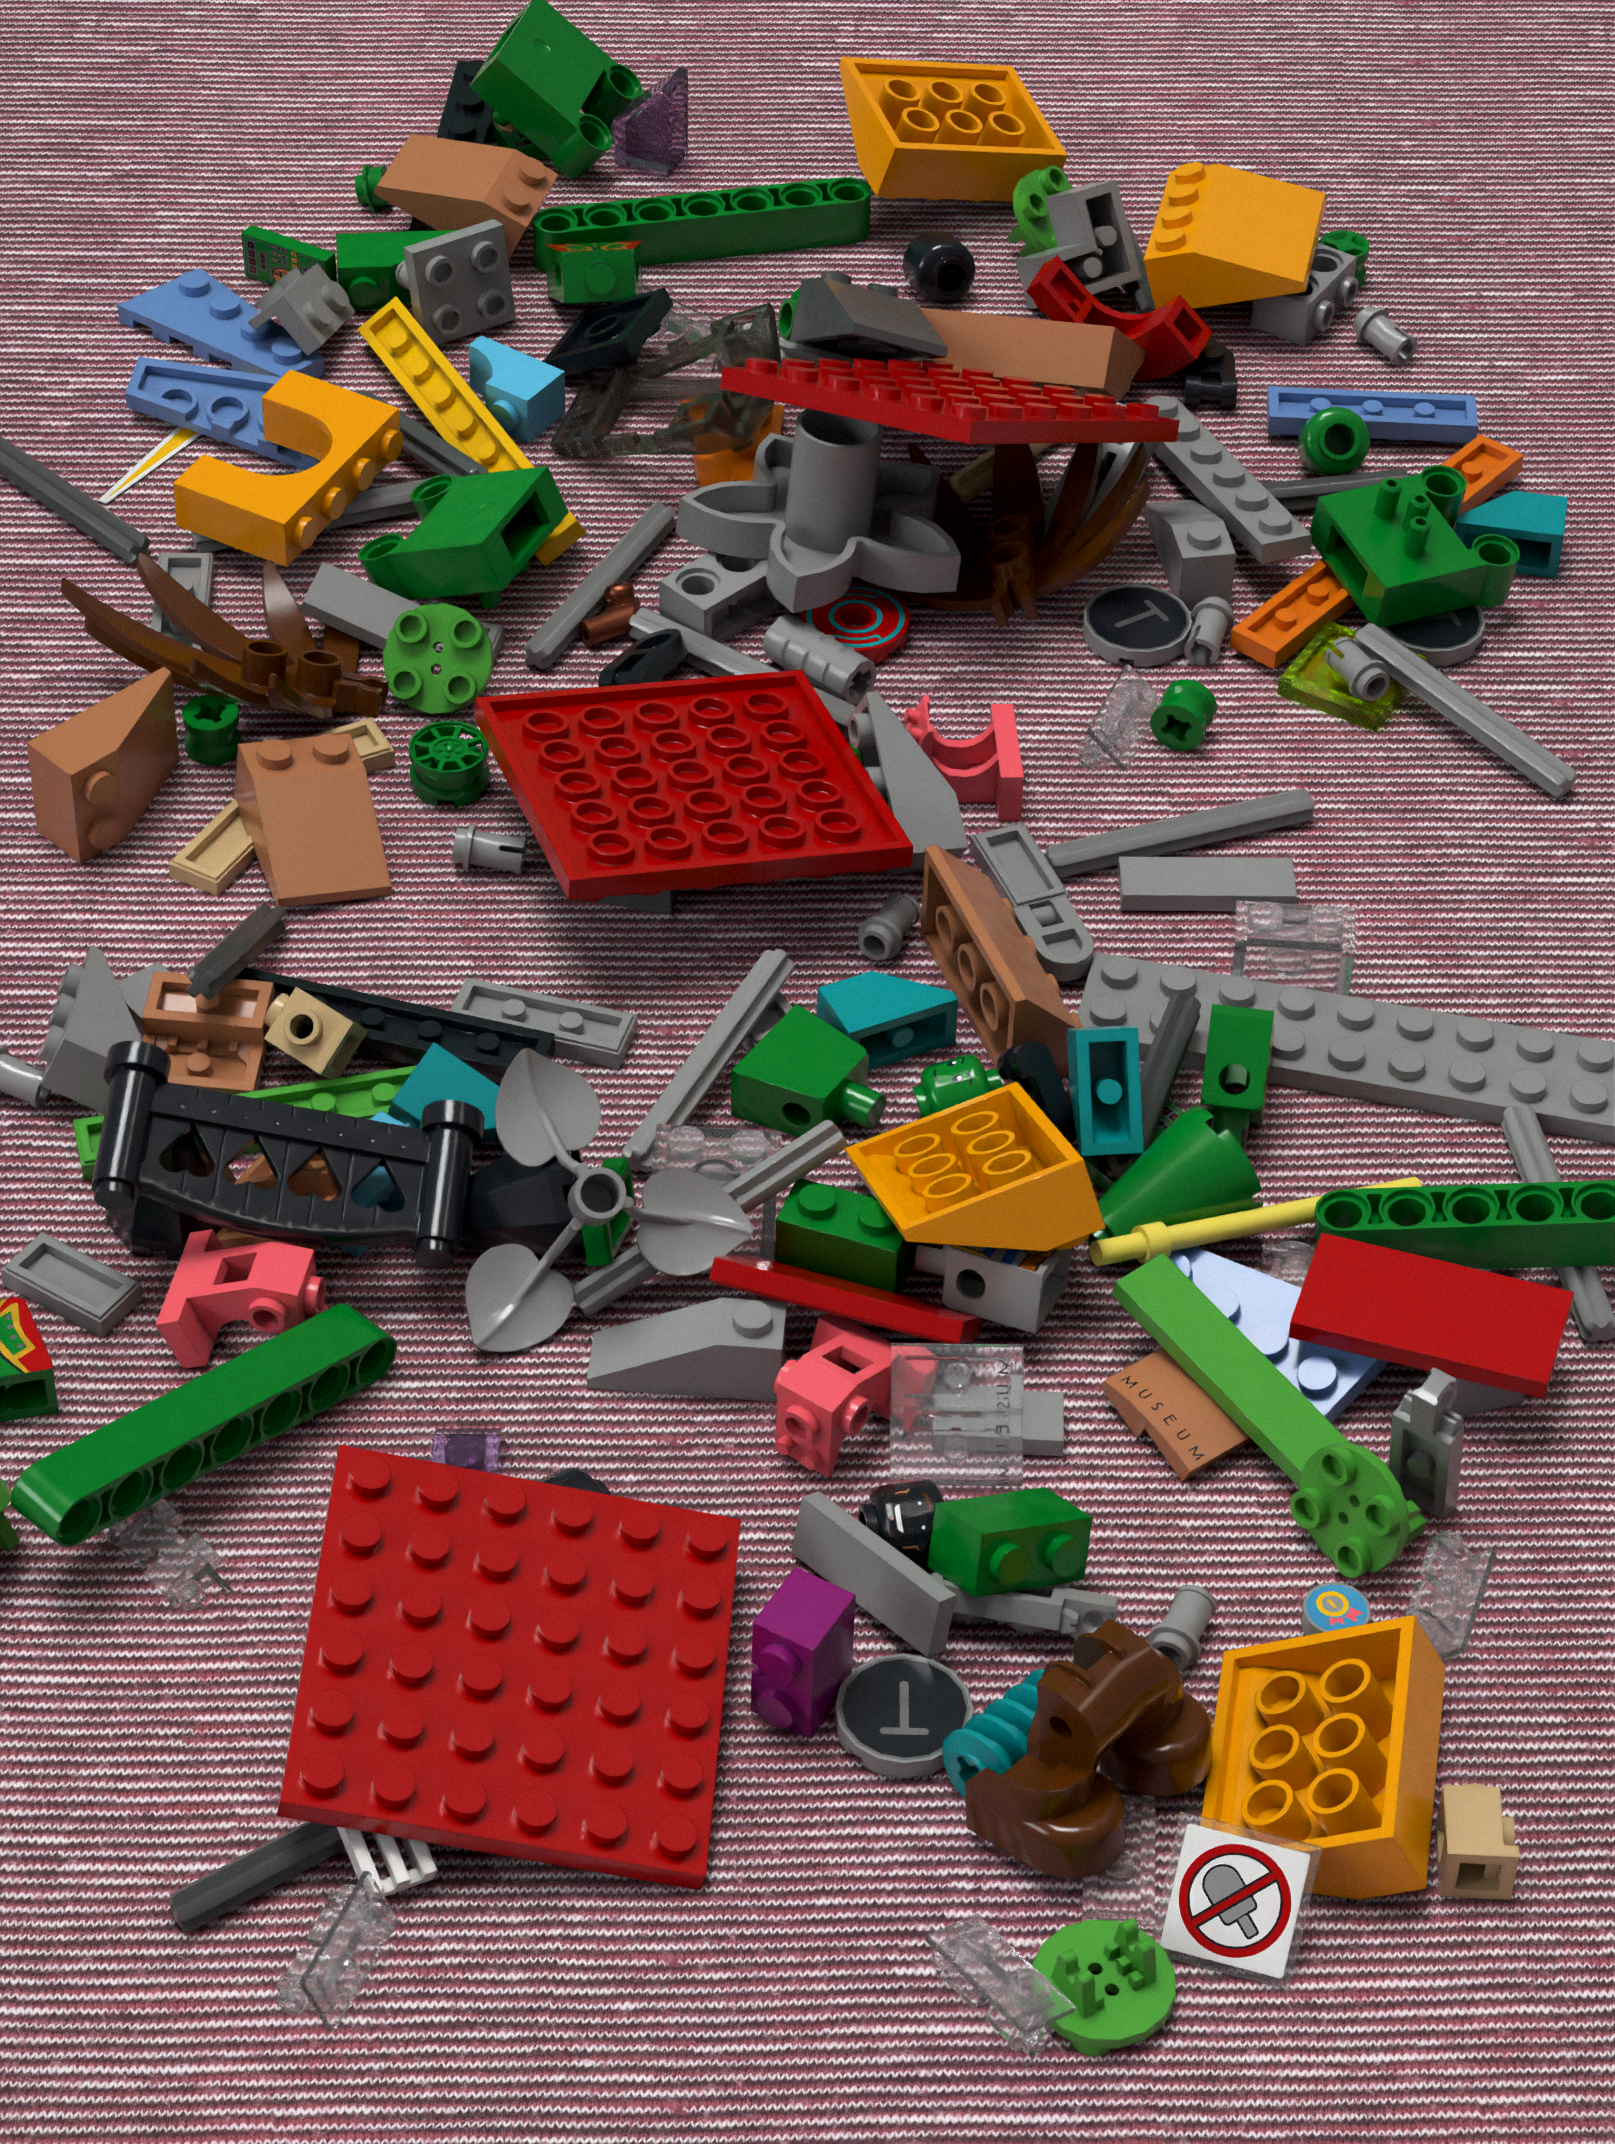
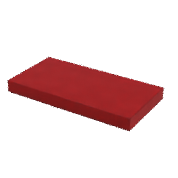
[1289,1233,1574,1399]
[709,1253,984,1346]

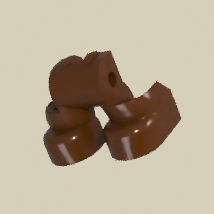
[965,1619,1212,1879]

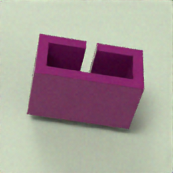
[750,1567,856,1739]

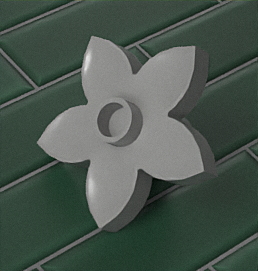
[676,408,961,613]

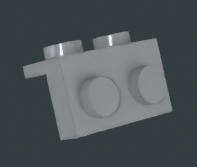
[248,263,356,356]

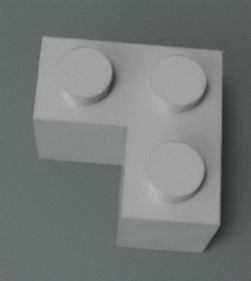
[1015,180,1142,309]

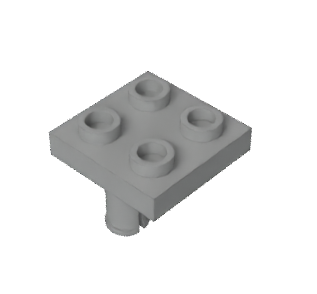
[395,219,516,345]

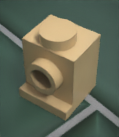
[264,987,368,1079]
[1435,1783,1520,1900]

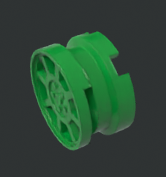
[409,721,490,807]

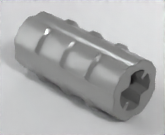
[762,614,877,705]

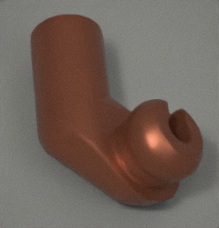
[578,581,641,647]

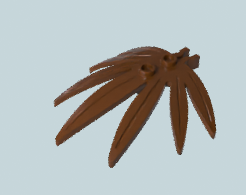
[882,442,1151,628]
[61,552,389,718]

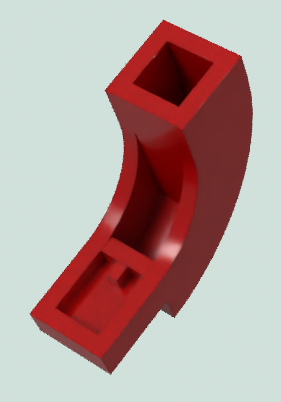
[1026,255,1213,381]

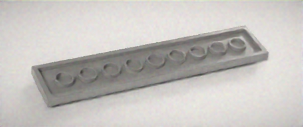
[1077,952,1615,1145]

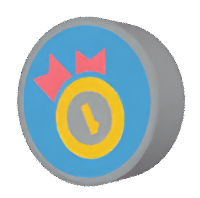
[1301,1582,1371,1635]

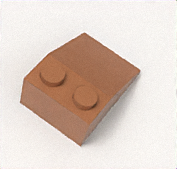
[373,134,559,262]
[27,667,179,864]
[234,733,392,907]

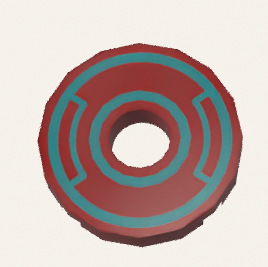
[801,583,910,664]

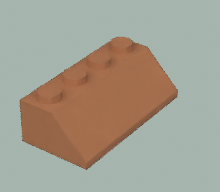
[913,308,1146,400]
[920,845,1083,1085]

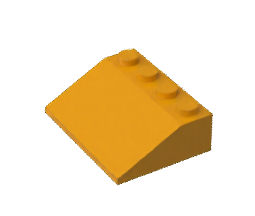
[839,57,1068,202]
[1143,162,1327,310]
[844,1082,1106,1251]
[1200,1615,1446,1900]

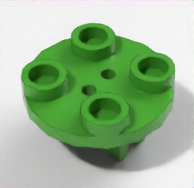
[1007,165,1074,258]
[383,603,494,715]
[1290,1441,1421,1578]
[1030,1918,1176,2056]

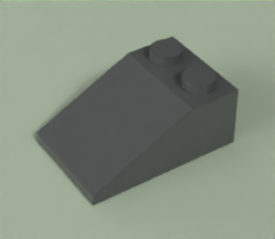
[790,271,948,365]

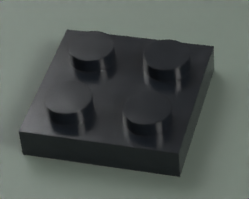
[543,287,674,379]

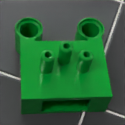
[469,0,643,178]
[1309,465,1520,628]
[358,466,569,609]

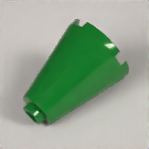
[1086,1106,1263,1265]

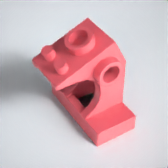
[903,695,1024,821]
[155,1229,329,1369]
[773,1313,939,1478]

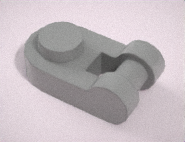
[1013,896,1094,982]

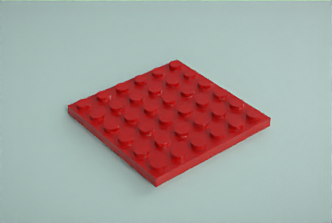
[720,358,1180,444]
[474,670,914,902]
[276,1445,741,1890]

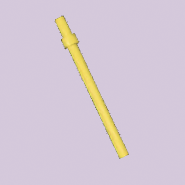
[1090,1177,1422,1266]

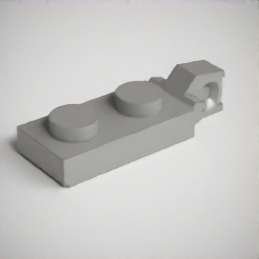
[1388,1367,1464,1520]
[931,1570,1119,1641]

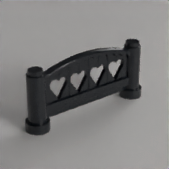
[91,1041,485,1269]

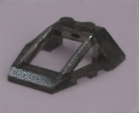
[550,303,782,459]

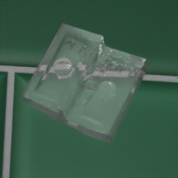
[889,1343,1024,1487]

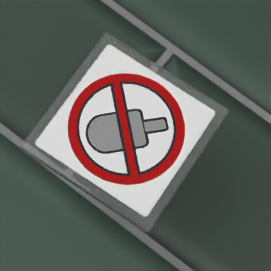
[1152,1811,1323,1990]

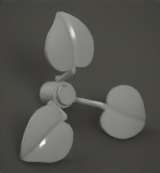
[465,1048,753,1353]

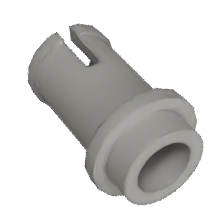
[1353,306,1418,366]
[1184,597,1235,666]
[1324,636,1390,701]
[452,824,527,874]
[858,892,921,961]
[0,1045,52,1108]
[1148,1585,1217,1671]

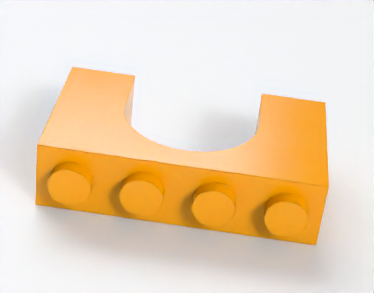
[173,369,404,567]

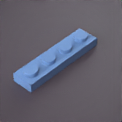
[1266,386,1478,444]

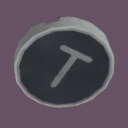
[1083,584,1192,667]
[1381,605,1486,667]
[834,1653,974,1779]

